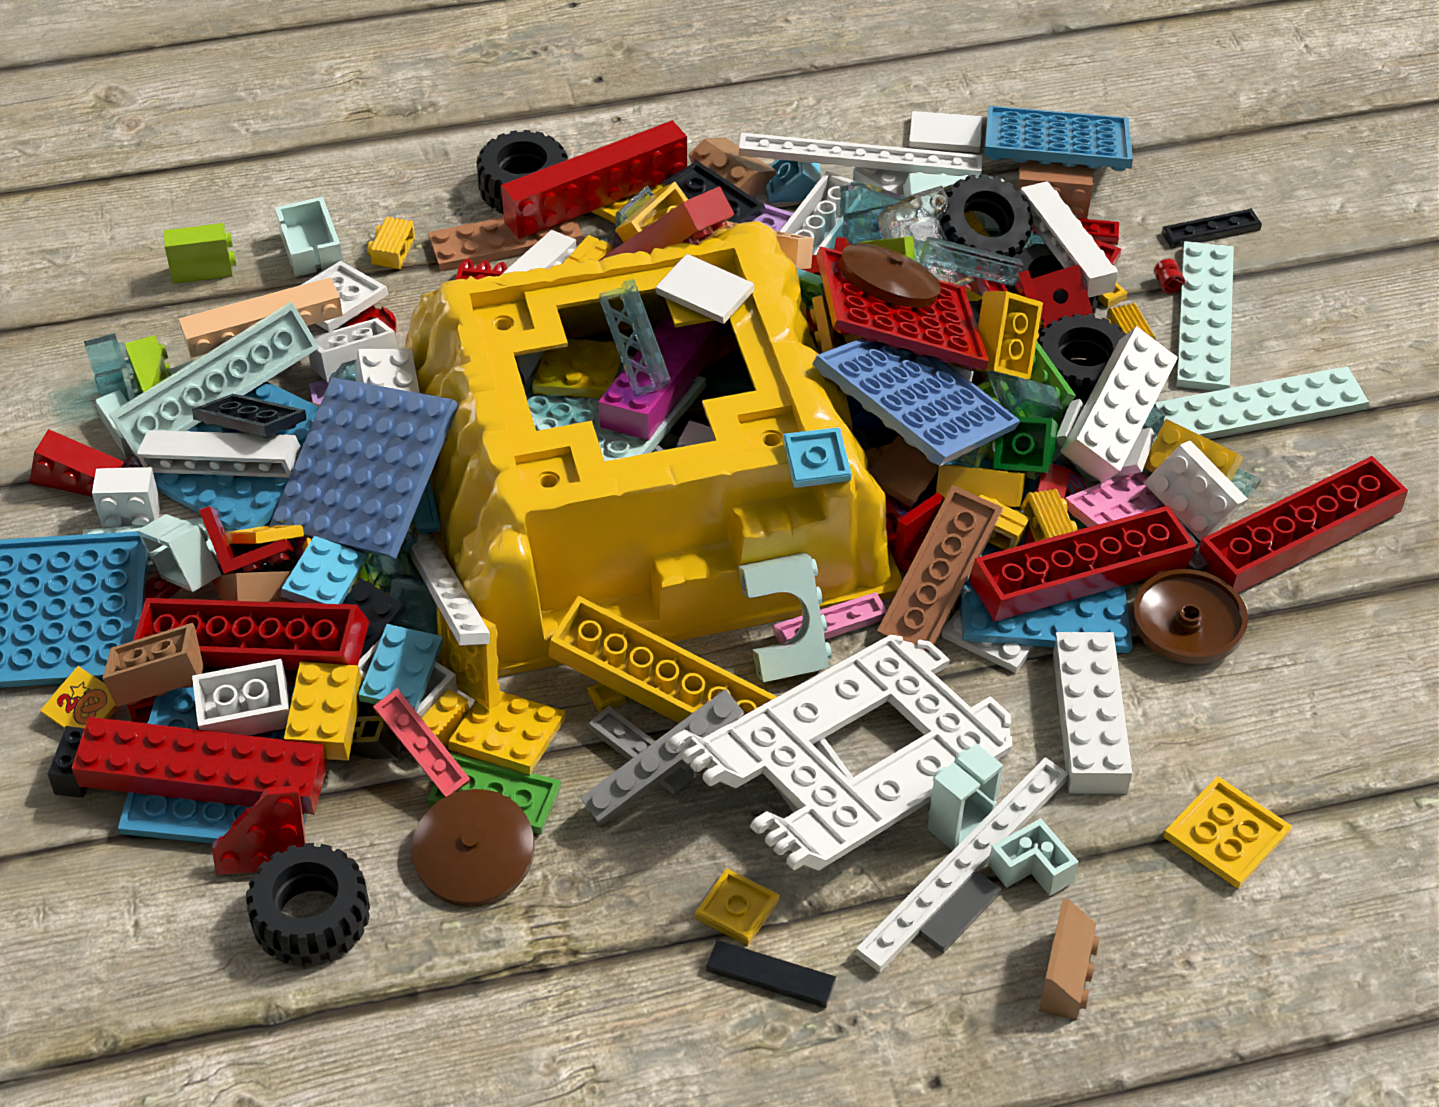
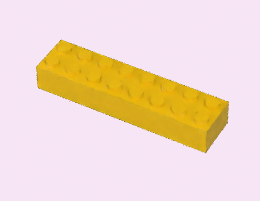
[548,596,777,723]

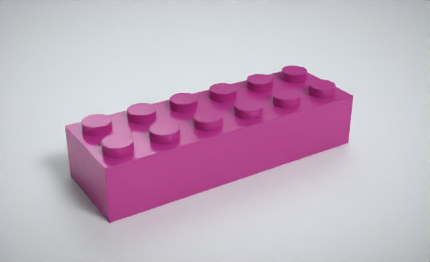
[598,313,717,440]

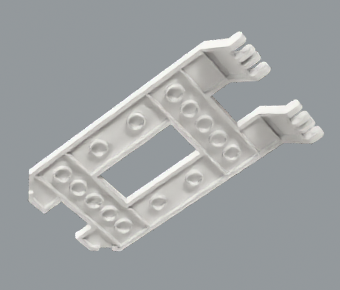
[668,635,1012,871]

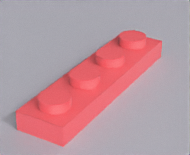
[373,688,471,797]

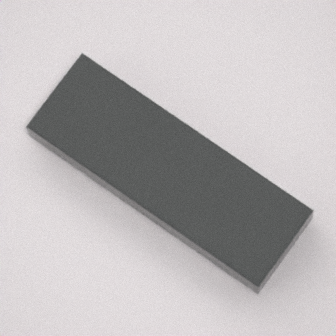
[919,871,1001,954]

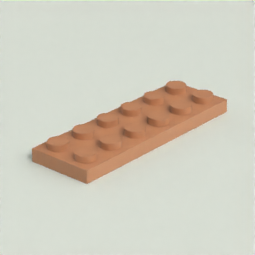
[428,217,583,271]
[877,485,1003,653]

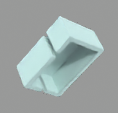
[275,197,343,277]
[137,514,222,592]
[927,743,1003,851]

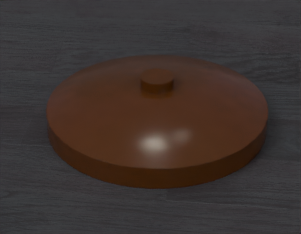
[838,244,941,308]
[1132,569,1248,664]
[412,789,535,907]

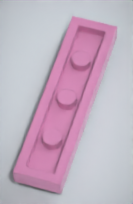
[773,592,887,644]

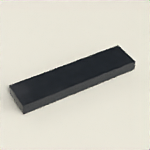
[1161,208,1262,249]
[706,940,836,1008]

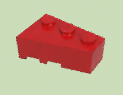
[29,429,124,497]

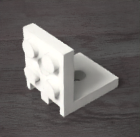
[1056,399,1155,483]

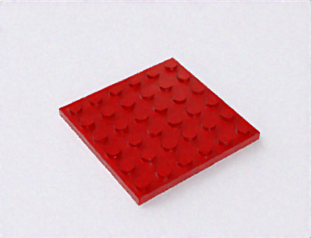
[816,246,989,371]

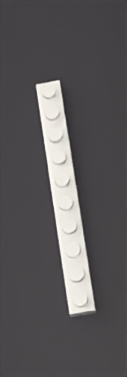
[739,133,982,177]
[404,533,490,645]
[856,757,1069,973]

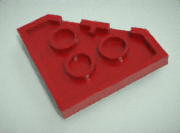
[212,785,307,875]

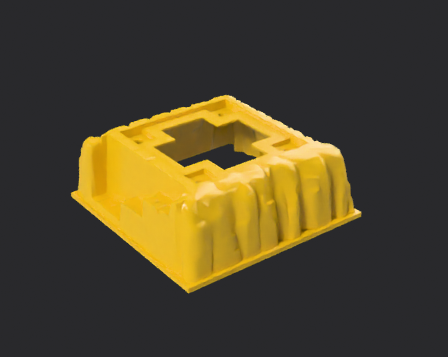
[405,221,902,677]

